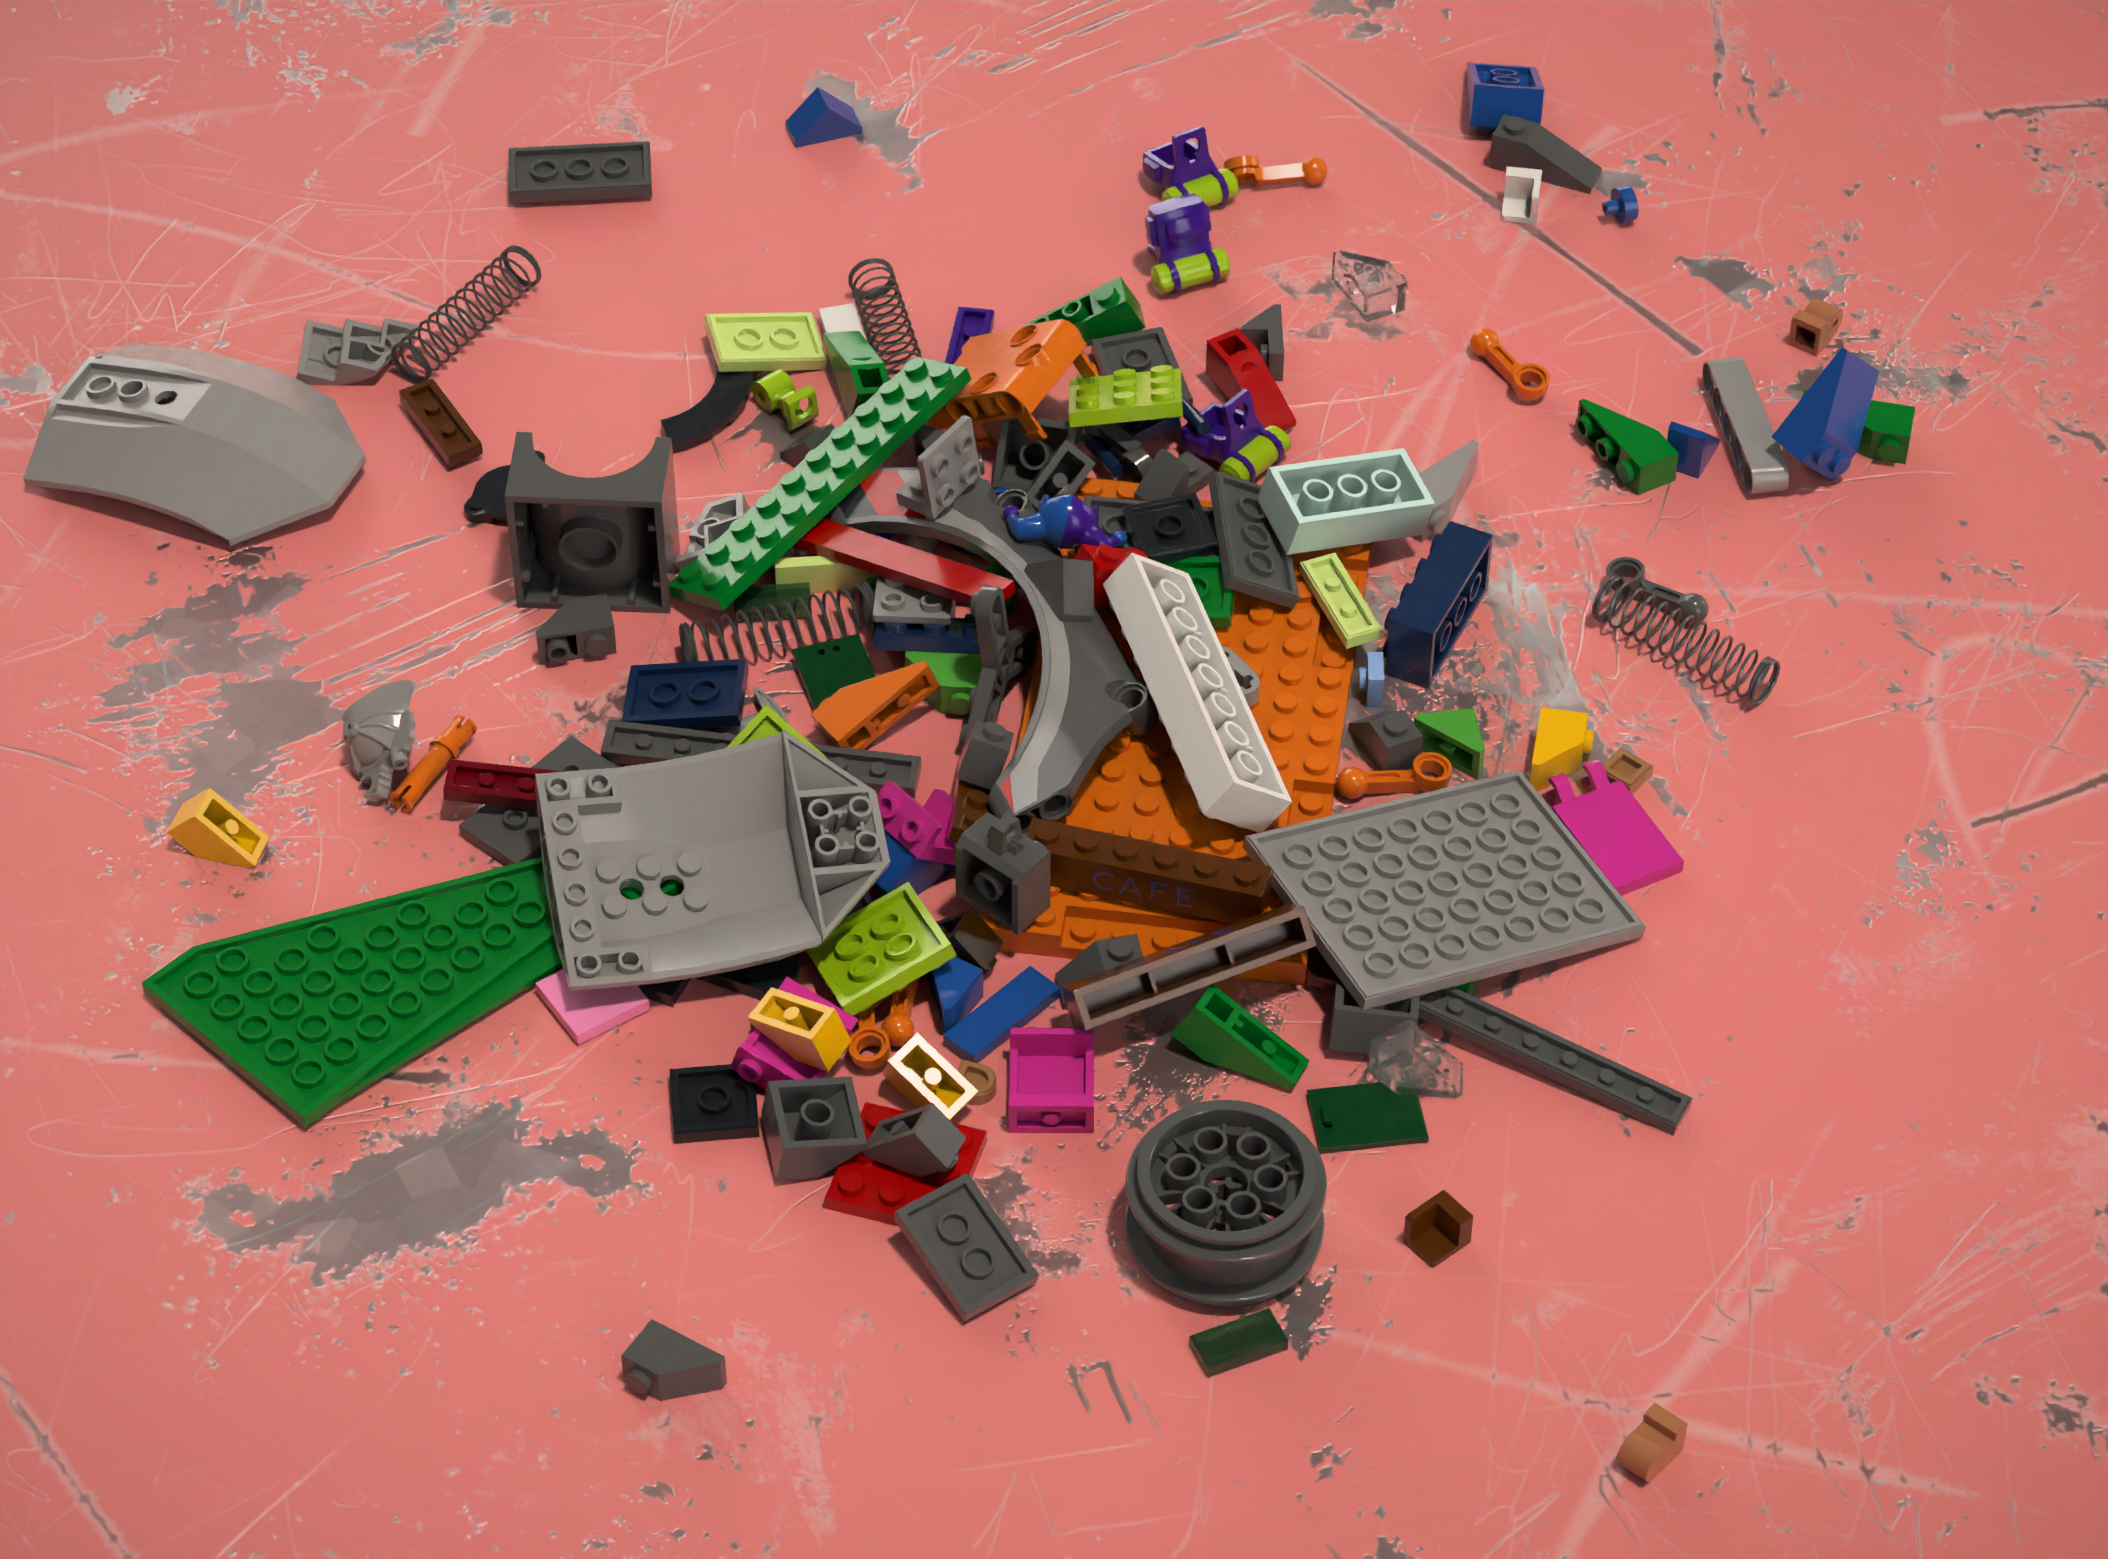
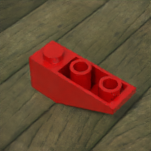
[1206,328,1296,431]

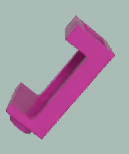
[877,781,957,865]
[730,977,859,1089]
[1009,1027,1094,1133]

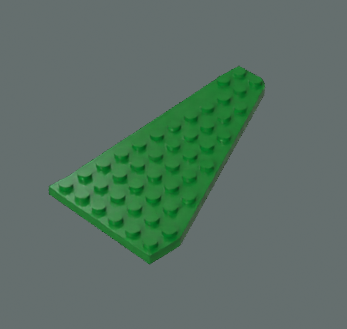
[142,857,684,1128]

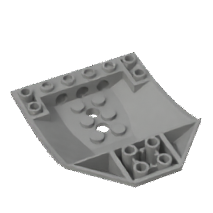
[23,342,366,546]
[535,729,890,991]

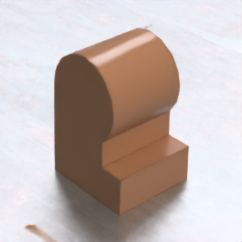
[1788,298,1843,357]
[1616,1402,1687,1482]

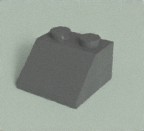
[992,417,1083,492]
[761,1077,867,1180]

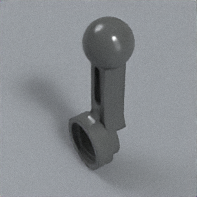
[1083,423,1153,483]
[1606,557,1709,624]

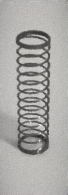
[391,245,541,383]
[848,258,922,380]
[1591,575,1780,705]
[679,581,878,662]

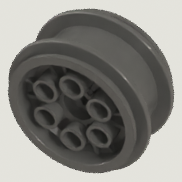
[1125,1100,1327,1308]

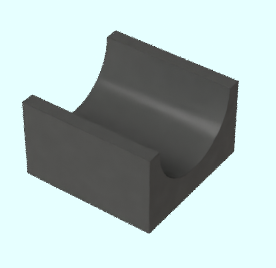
[505,432,680,614]

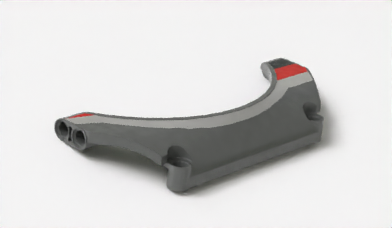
[824,467,1159,836]

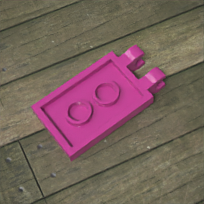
[1547,760,1684,896]

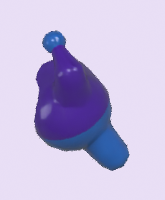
[1002,494,1128,549]

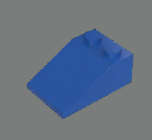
[1467,62,1544,133]
[1771,347,1879,481]

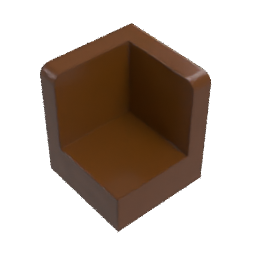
[1403,1190,1473,1267]

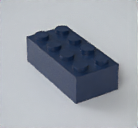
[1382,521,1493,689]

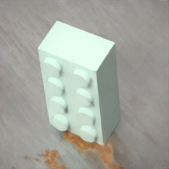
[1257,448,1435,555]

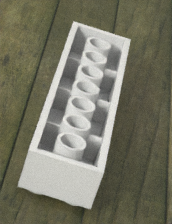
[1103,553,1292,833]

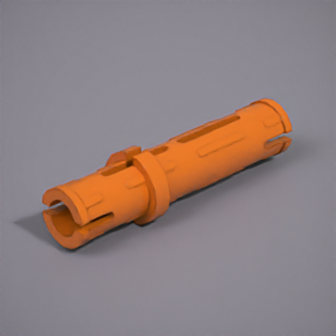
[389,714,477,813]

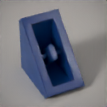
[785,87,863,148]
[1667,421,1721,479]
[926,957,983,1035]

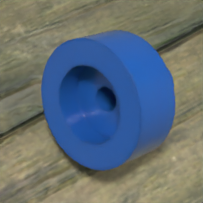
[1602,185,1639,223]

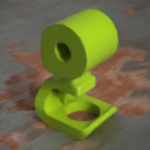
[752,369,819,431]

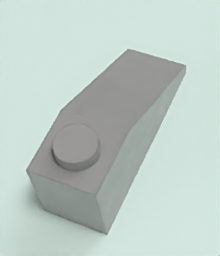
[1414,440,1479,542]

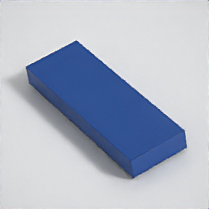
[943,966,1060,1063]

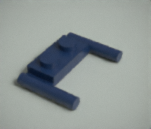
[1081,394,1211,478]

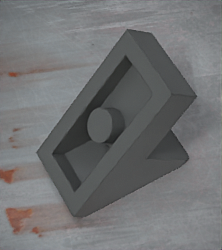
[1240,304,1284,381]
[1134,449,1215,501]

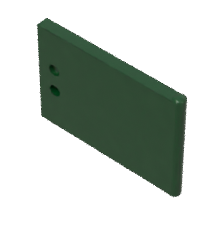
[792,634,876,711]
[1307,1078,1429,1154]

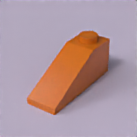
[811,661,940,750]

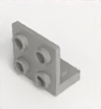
[896,415,981,519]
[873,575,956,625]

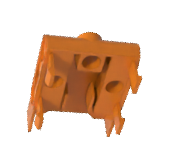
[927,319,1098,449]

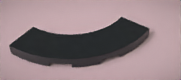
[661,357,754,453]

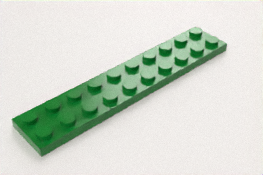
[670,357,972,611]

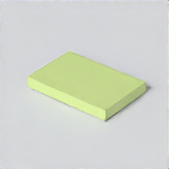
[704,312,828,372]

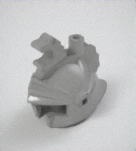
[342,680,416,803]

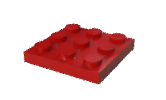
[825,1102,987,1226]

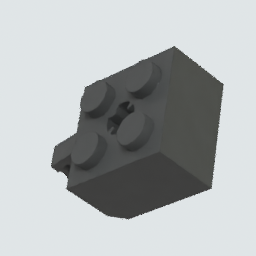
[955,812,1051,935]

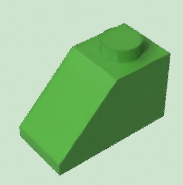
[905,651,982,715]

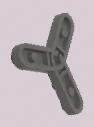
[959,585,1038,748]

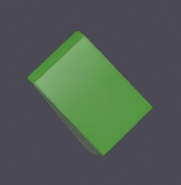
[1414,708,1485,780]

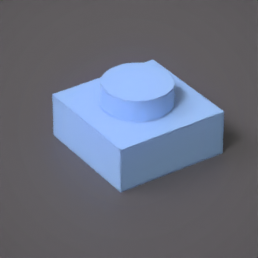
[1358,652,1384,707]

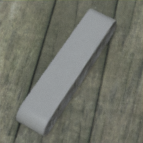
[1702,357,1789,495]

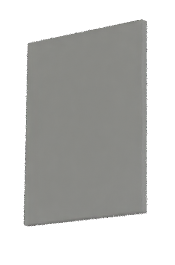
[1242,770,1646,1010]

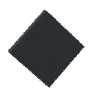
[1122,492,1218,564]
[669,1064,760,1144]

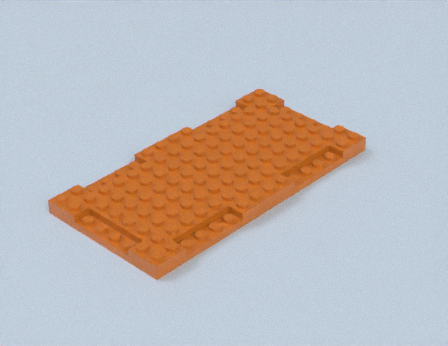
[981,477,1373,986]

